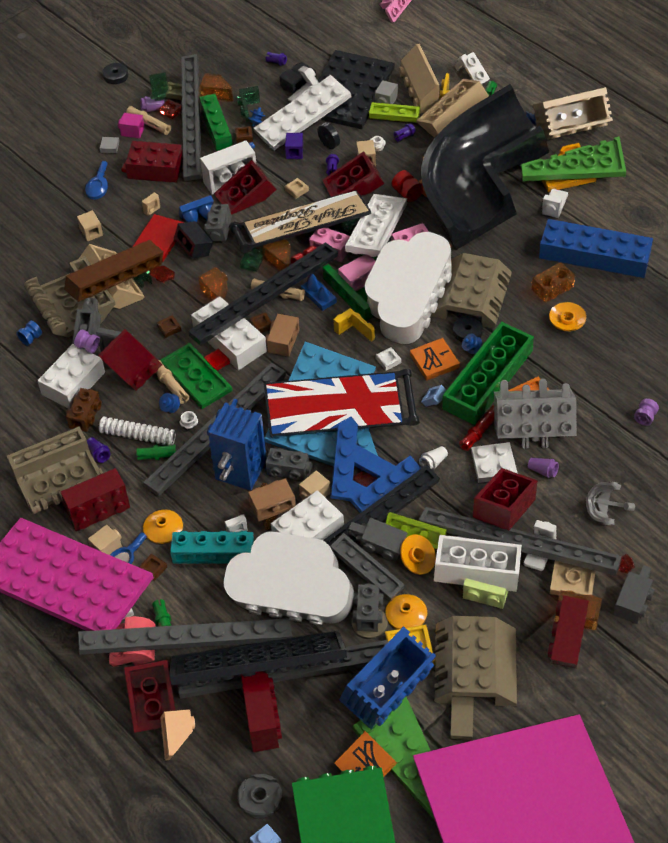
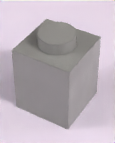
[375,80,398,104]

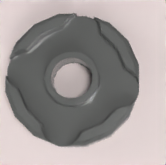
[237,774,282,818]

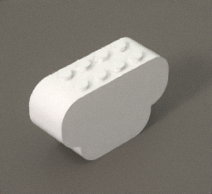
[365,232,452,344]
[224,532,354,625]

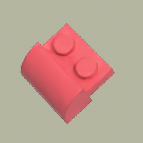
[109,616,156,667]

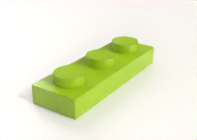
[369,102,420,123]
[385,512,447,549]

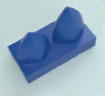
[179,195,214,222]
[301,274,337,311]

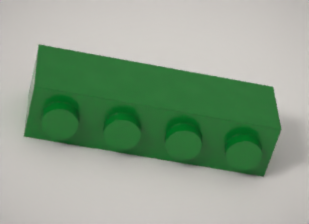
[199,94,232,152]

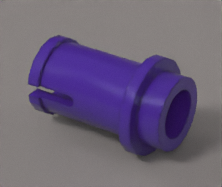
[266,52,287,66]
[393,124,416,142]
[326,154,339,175]

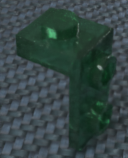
[149,72,169,101]
[237,86,260,122]

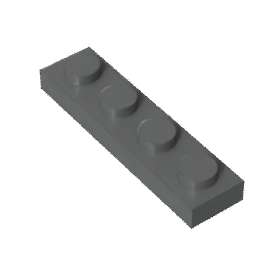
[330,533,405,602]

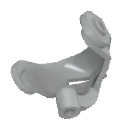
[586,481,635,525]

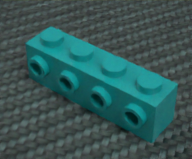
[171,531,254,564]

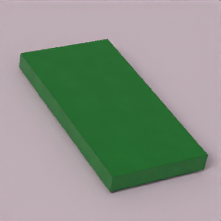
[160,343,233,409]

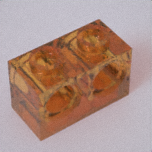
[532,262,575,303]

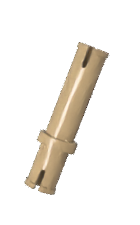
[126,106,171,135]
[251,278,305,301]
[156,360,189,404]

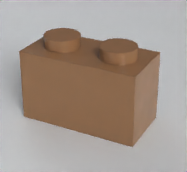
[266,314,300,357]
[248,478,296,522]

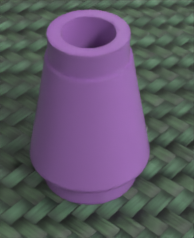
[140,96,165,112]
[528,458,559,478]

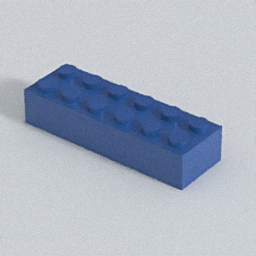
[539,219,653,278]

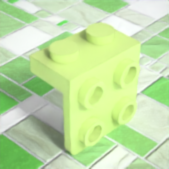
[463,578,509,609]

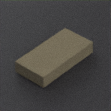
[450,696,474,740]

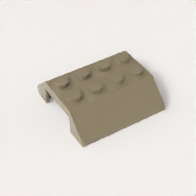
[431,253,512,328]
[24,256,115,337]
[7,427,103,514]
[434,616,517,706]

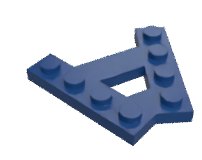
[330,424,421,513]

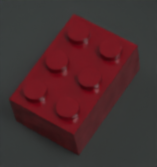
[125,141,183,183]
[60,468,130,531]
[473,468,538,531]
[548,595,589,669]
[241,671,282,752]

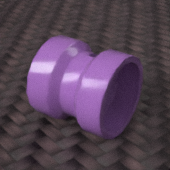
[74,329,100,354]
[634,399,659,426]

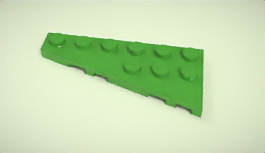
[521,136,626,181]
[353,697,435,820]

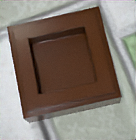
[235,126,253,143]
[249,312,272,333]
[156,315,182,338]
[139,554,167,581]

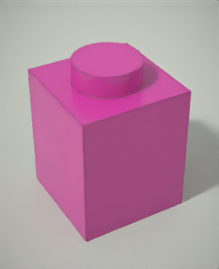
[118,113,145,138]

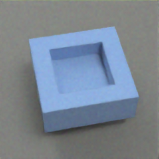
[421,385,446,407]
[250,824,282,843]

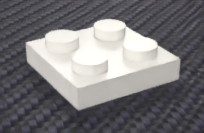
[471,442,517,483]

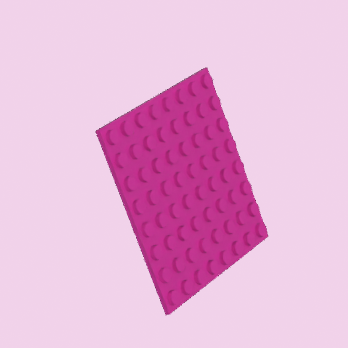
[413,714,634,843]

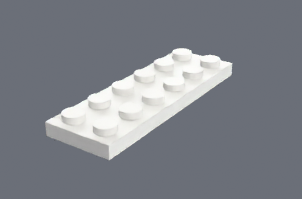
[254,75,351,151]
[345,194,407,257]

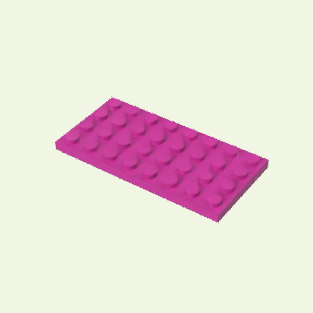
[0,518,154,631]

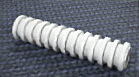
[99,416,176,445]

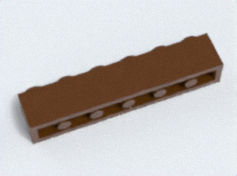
[64,240,164,302]

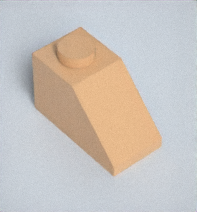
[160,710,195,760]

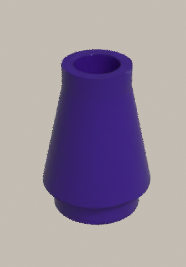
[87,437,111,463]

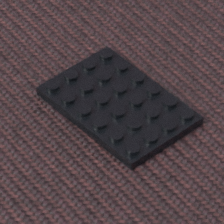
[318,50,395,129]

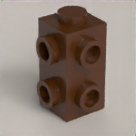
[66,388,102,432]

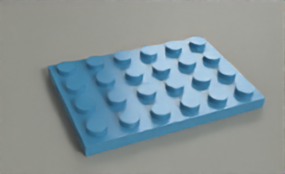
[264,342,376,467]

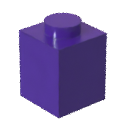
[285,133,303,159]

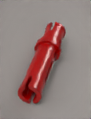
[459,405,494,451]

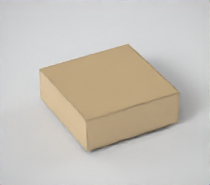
[285,178,309,199]
[142,192,160,216]

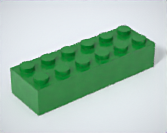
[442,322,534,425]

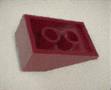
[322,151,385,197]
[214,160,277,215]
[98,329,163,391]
[124,660,176,733]

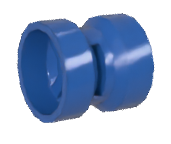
[16,320,42,346]

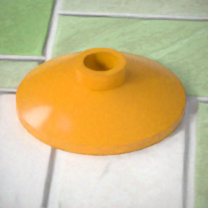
[549,302,586,331]
[143,510,183,544]
[400,534,436,575]
[386,594,427,629]

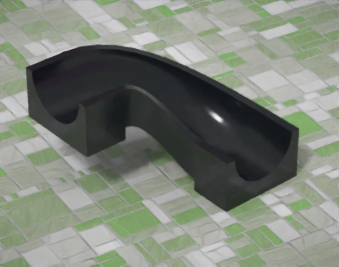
[421,84,549,250]

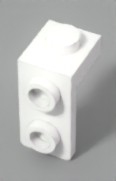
[455,52,490,84]
[288,66,319,102]
[542,189,568,218]
[524,520,556,571]

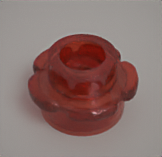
[619,554,635,574]

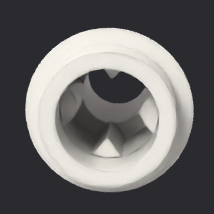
[419,446,448,470]

